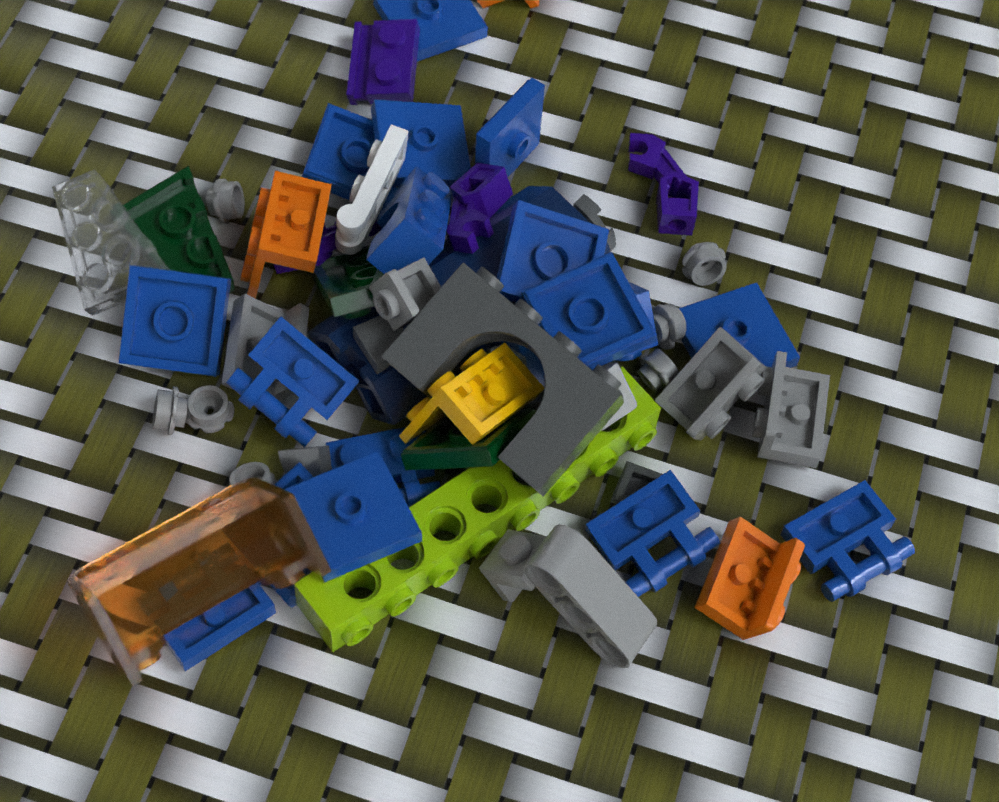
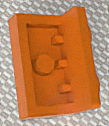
[695,516,805,640]

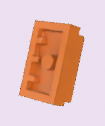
[240,171,332,299]

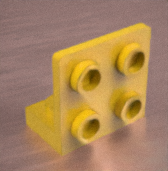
[399,343,545,445]

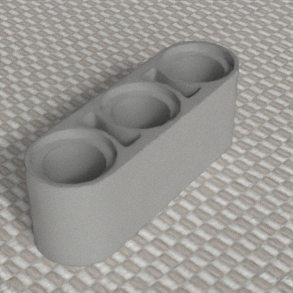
[524,524,658,669]

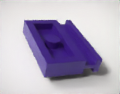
[346,19,420,105]

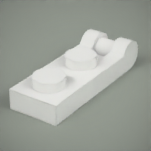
[335,125,409,255]

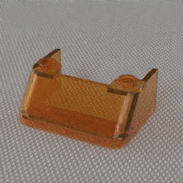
[67,477,332,686]

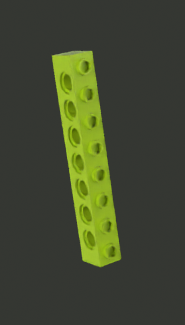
[294,366,661,652]

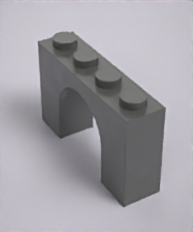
[381,263,624,497]

